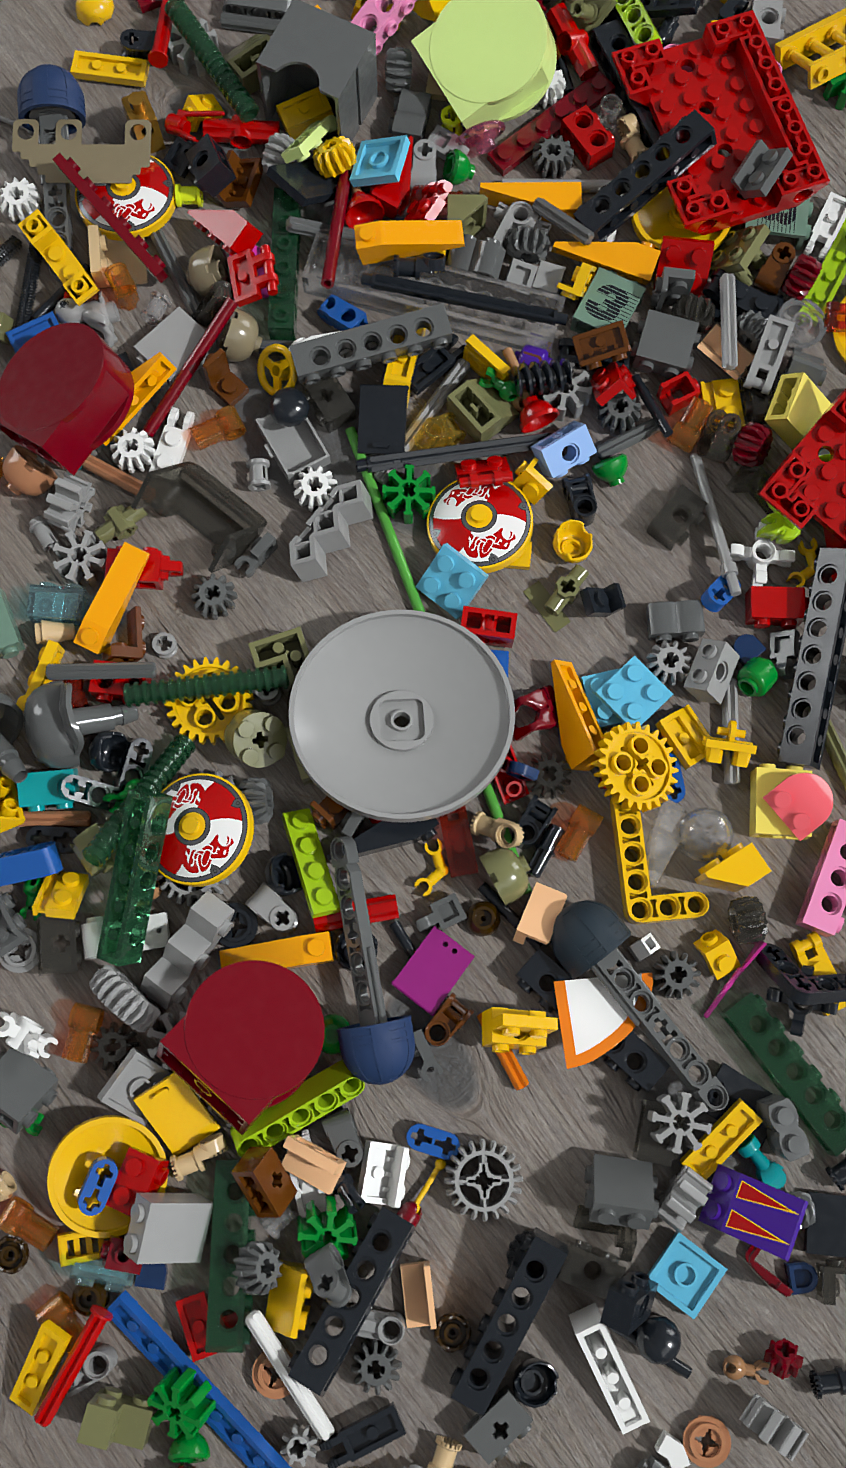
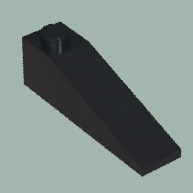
[327,818,439,864]

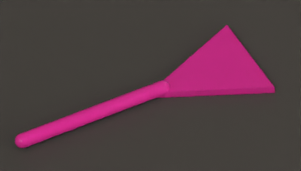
[704,938,767,1018]

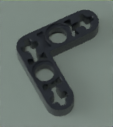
[57,738,153,816]
[755,943,846,1005]

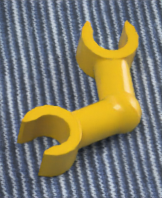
[786,538,818,587]
[414,838,449,897]

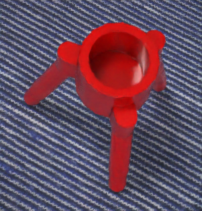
[165,109,225,142]

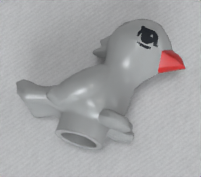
[55,291,120,348]

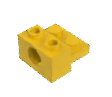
[482,1007,558,1055]

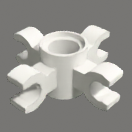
[729,522,795,586]
[0,1012,58,1059]

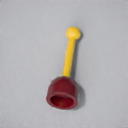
[396,1158,446,1227]

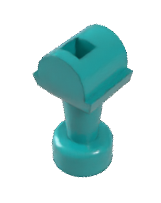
[736,1134,787,1189]

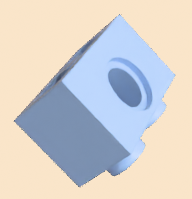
[530,421,597,478]

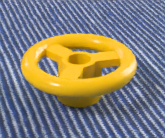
[257,344,298,396]

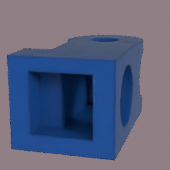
[317,294,368,331]

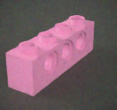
[351,0,417,56]
[795,819,846,937]

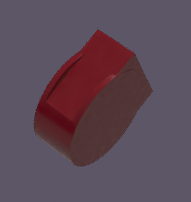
[0,323,134,476]
[156,960,325,1136]

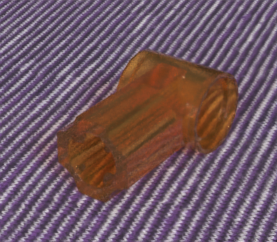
[104,262,140,311]
[667,396,714,454]
[189,405,246,451]
[555,803,604,862]
[61,1002,105,1064]
[0,1196,60,1252]
[35,1290,84,1355]

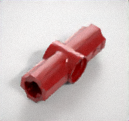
[546,3,600,81]
[203,113,280,149]
[313,894,400,933]

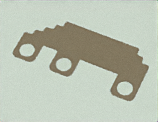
[12,119,152,183]

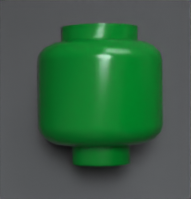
[737,657,778,697]

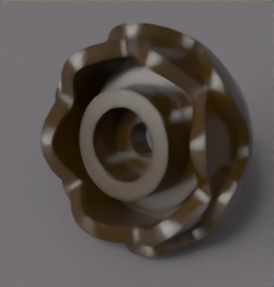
[465,901,501,937]
[0,1235,29,1274]
[72,1278,110,1317]
[434,1312,471,1353]

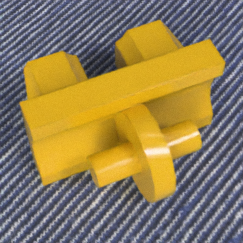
[702,720,757,768]

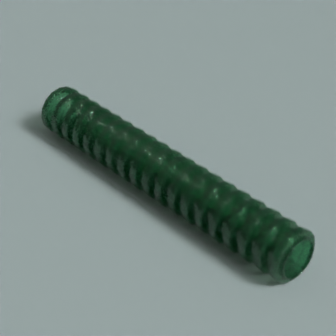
[164,0,259,123]
[123,665,289,708]
[82,734,196,867]

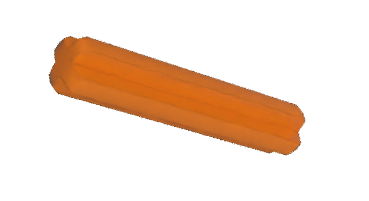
[477,1012,529,1090]

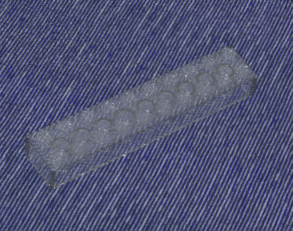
[302,232,566,357]

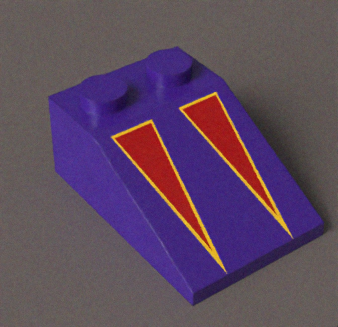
[698,1164,809,1261]

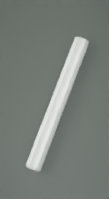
[245,1310,335,1441]

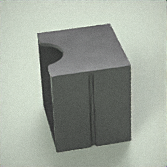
[256,0,378,143]

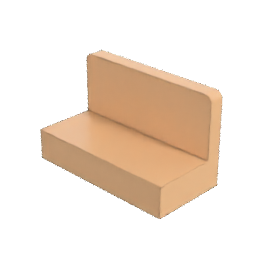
[697,324,754,380]
[513,882,567,945]
[282,1134,347,1194]
[400,1261,437,1330]

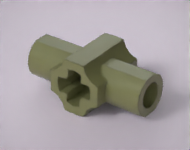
[94,500,148,544]
[544,564,589,617]

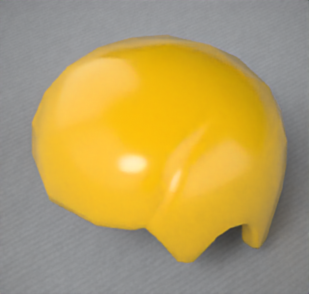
[75,0,114,26]
[553,519,593,563]

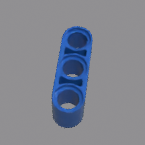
[0,841,63,887]

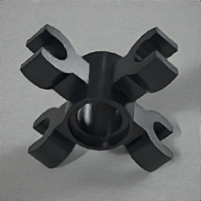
[766,965,839,1037]

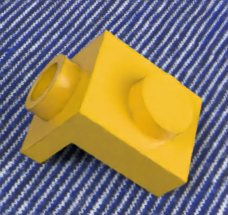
[182,93,224,132]
[512,457,553,505]
[693,929,741,980]

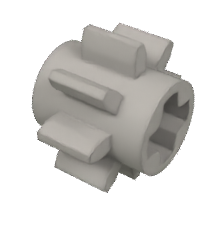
[280,1423,318,1467]

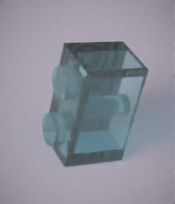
[26,582,90,626]

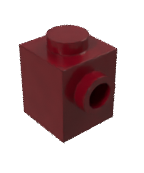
[99,1235,142,1275]

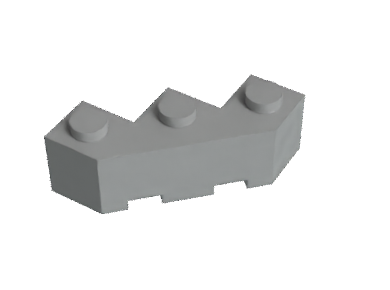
[289,479,373,582]
[140,891,235,1010]

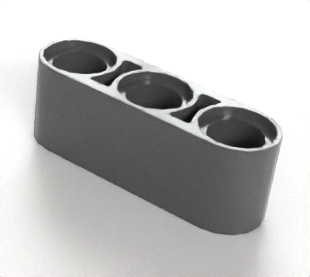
[222,0,293,19]

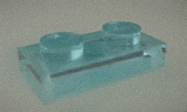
[69,1262,134,1293]

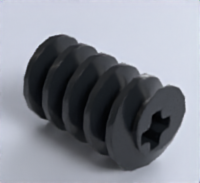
[514,358,572,397]

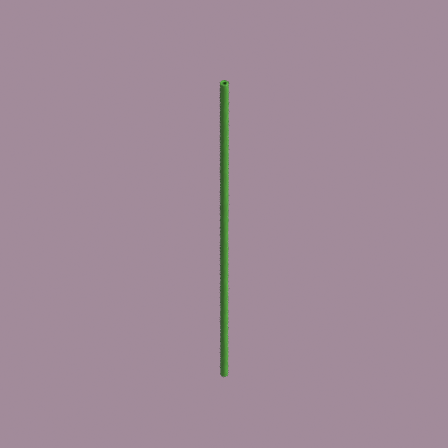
[345,427,532,895]

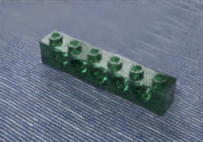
[268,187,302,341]
[96,789,173,967]
[719,992,846,1157]
[205,1160,256,1353]

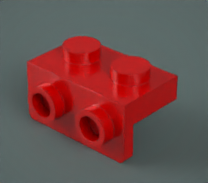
[590,362,636,406]
[106,1147,170,1217]

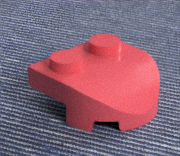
[763,772,833,841]

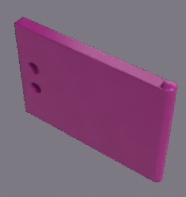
[391,926,475,1016]

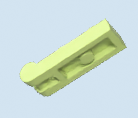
[281,115,337,164]

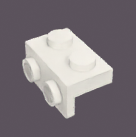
[357,1140,410,1208]

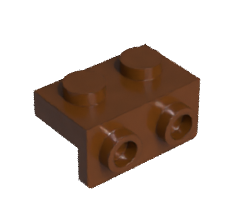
[216,150,264,208]
[572,320,631,371]

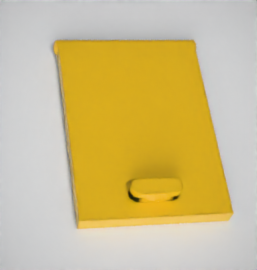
[134,1072,221,1156]

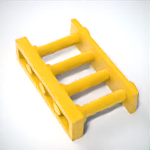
[775,8,846,90]

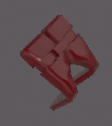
[513,685,559,741]
[744,1245,794,1297]

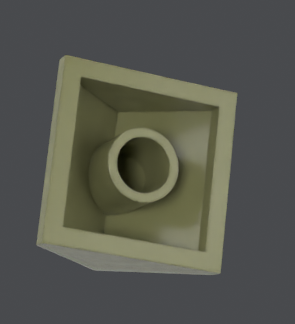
[446,194,488,257]

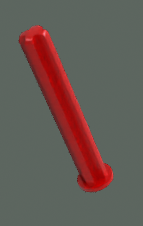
[148,0,177,68]
[34,1305,113,1427]

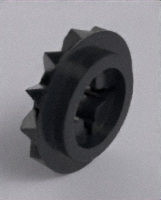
[219,903,258,948]

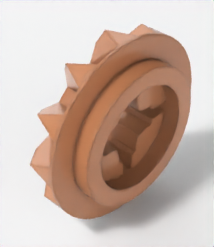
[252,1349,293,1399]
[682,1415,731,1468]

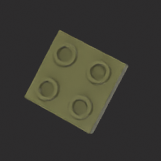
[552,0,617,38]
[708,224,770,286]

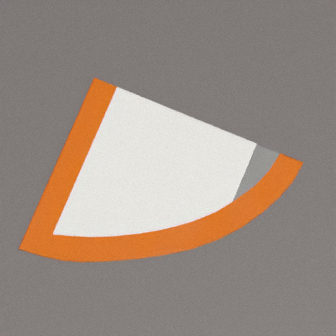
[554,973,653,1069]

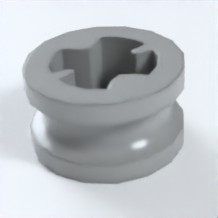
[152,632,178,659]

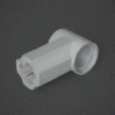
[350,1305,406,1345]

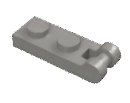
[743,314,795,395]

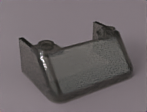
[131,461,267,573]

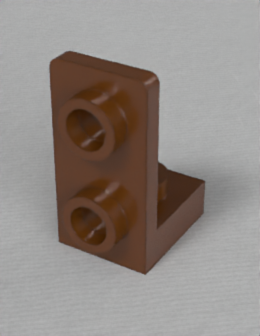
[202,348,249,408]
[102,606,146,662]
[310,796,352,831]

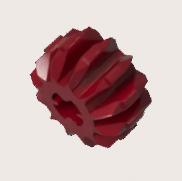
[781,254,822,301]
[732,422,773,469]

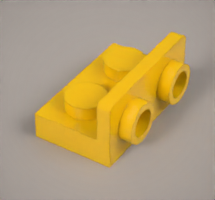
[557,262,598,300]

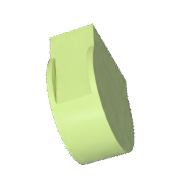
[411,0,557,141]

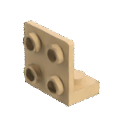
[88,225,148,288]

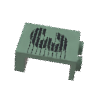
[741,198,813,250]
[570,267,646,334]

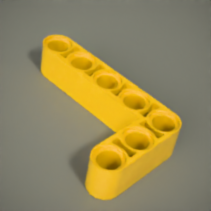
[610,795,709,925]

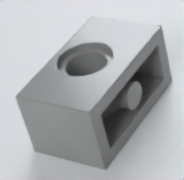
[749,0,786,55]
[683,638,740,705]

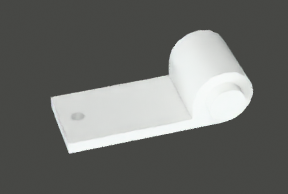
[81,912,170,960]

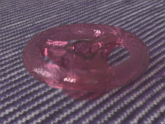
[458,120,506,155]

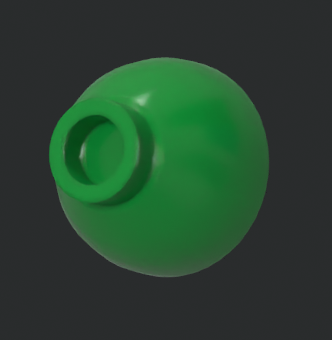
[443,148,475,186]
[592,453,628,487]
[322,1014,350,1055]
[167,1431,210,1463]

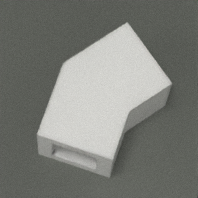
[627,933,661,962]
[654,1430,691,1468]

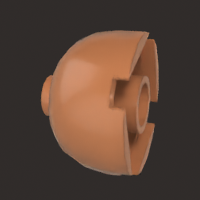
[2,445,58,496]

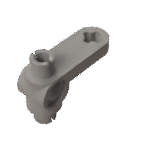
[493,201,551,249]

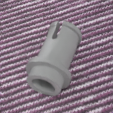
[28,516,59,552]

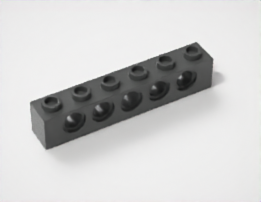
[289,303,453,385]

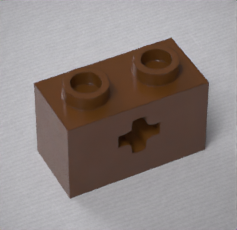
[231,1146,298,1218]

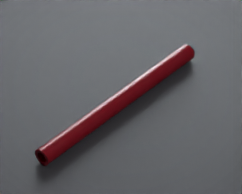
[321,170,351,289]
[142,297,239,437]

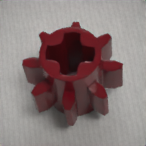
[763,1338,804,1380]

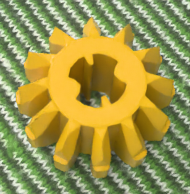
[312,136,357,178]

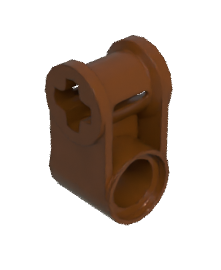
[753,242,796,295]
[424,992,474,1047]

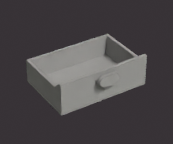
[255,414,331,484]

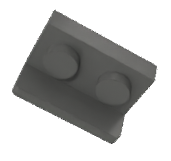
[731,139,793,198]
[650,267,696,312]
[0,891,29,958]

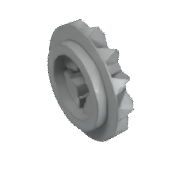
[0,928,44,973]

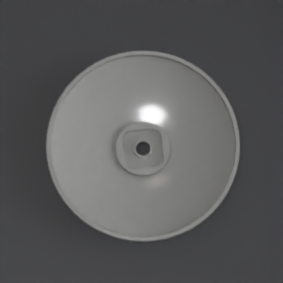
[289,610,515,822]

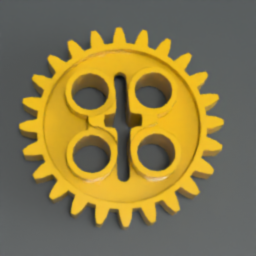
[164,657,255,745]
[592,722,679,813]

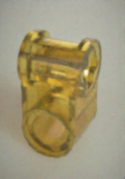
[414,412,466,450]

